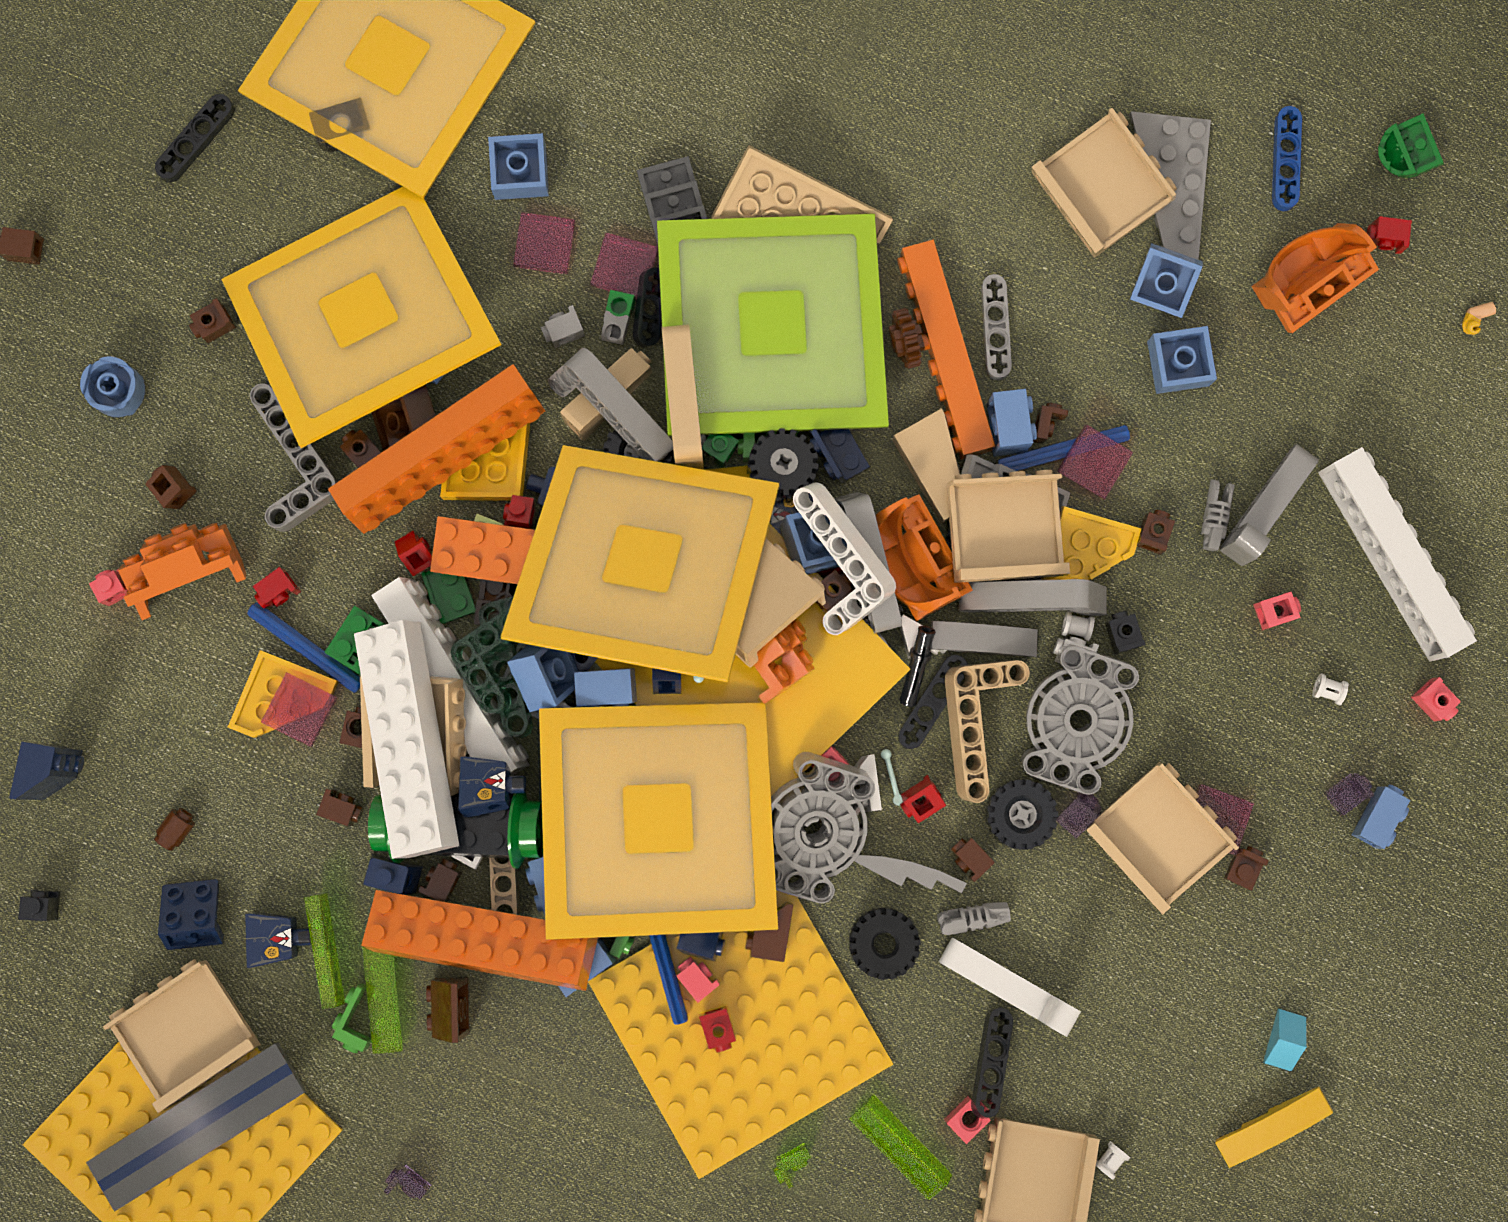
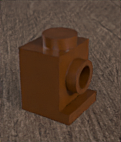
[189,298,237,343]
[340,429,381,468]
[145,465,197,509]
[1137,510,1175,555]
[815,570,853,614]
[316,788,364,826]
[951,838,995,882]
[418,858,462,903]

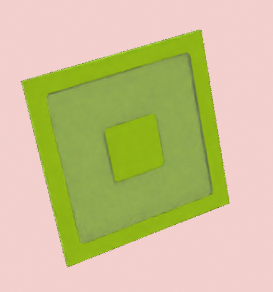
[657,214,889,436]

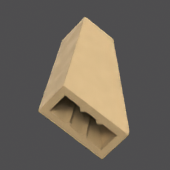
[560,348,652,441]
[892,408,960,524]

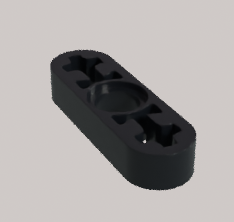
[633,267,662,347]

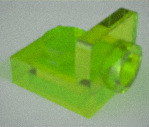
[773,1143,811,1189]

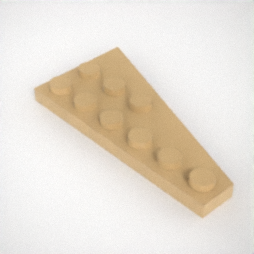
[711,145,893,243]

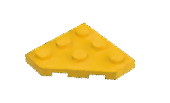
[440,423,530,501]
[1041,506,1141,580]
[228,650,338,738]

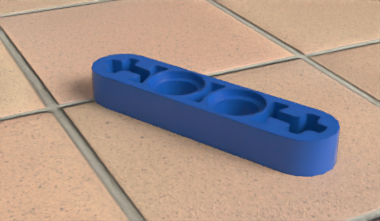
[1272,106,1302,211]

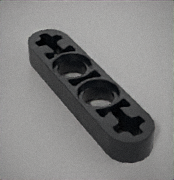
[155,94,235,183]
[898,655,968,750]
[971,1008,1013,1119]

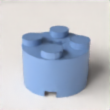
[80,356,145,417]

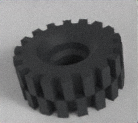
[849,908,921,980]

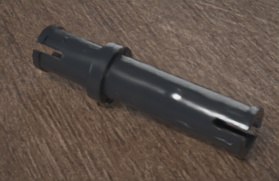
[899,626,936,707]

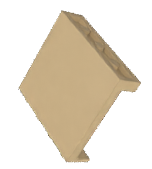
[1032,108,1177,258]
[947,470,1070,583]
[736,537,826,668]
[360,676,467,796]
[1085,762,1239,915]
[103,959,261,1113]
[974,1117,1100,1222]

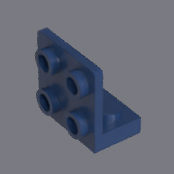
[810,428,871,484]
[158,879,224,950]

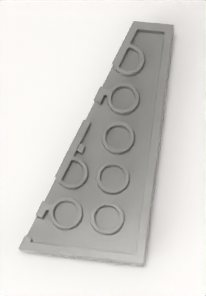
[1129,111,1211,260]

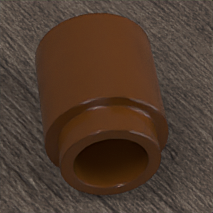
[154,808,195,851]

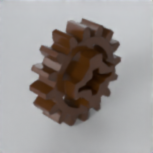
[889,308,924,369]

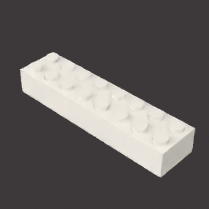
[1318,447,1477,662]
[371,577,530,776]
[354,620,459,859]

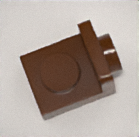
[1033,403,1069,444]
[1224,846,1269,891]

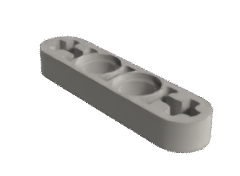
[981,274,1012,381]

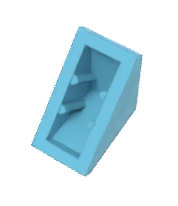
[1263,1009,1307,1071]

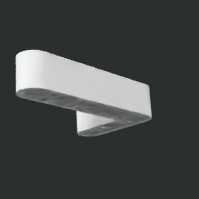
[793,483,896,635]
[938,937,1081,1037]

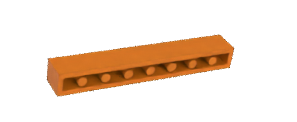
[897,239,995,460]

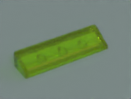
[304,893,345,1009]
[362,946,403,1054]
[849,1095,952,1200]

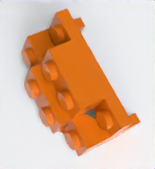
[1251,223,1379,333]
[875,494,973,622]
[118,523,246,620]
[754,619,815,704]

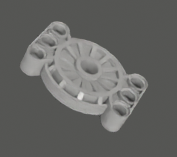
[1021,644,1139,795]
[771,752,875,903]

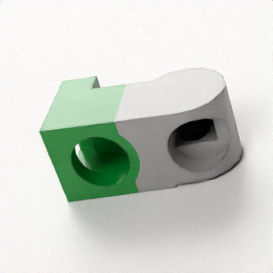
[601,290,636,345]

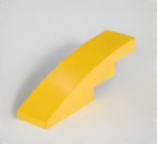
[1215,1086,1333,1168]

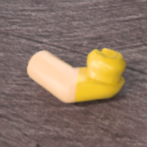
[1462,302,1496,335]

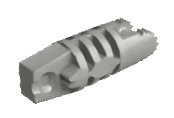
[1201,479,1235,551]
[937,902,1011,935]

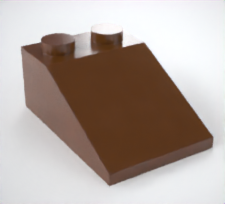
[426,977,469,1043]

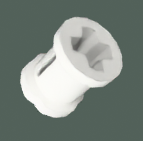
[1061,611,1095,641]
[1312,673,1349,705]
[1096,1141,1130,1180]

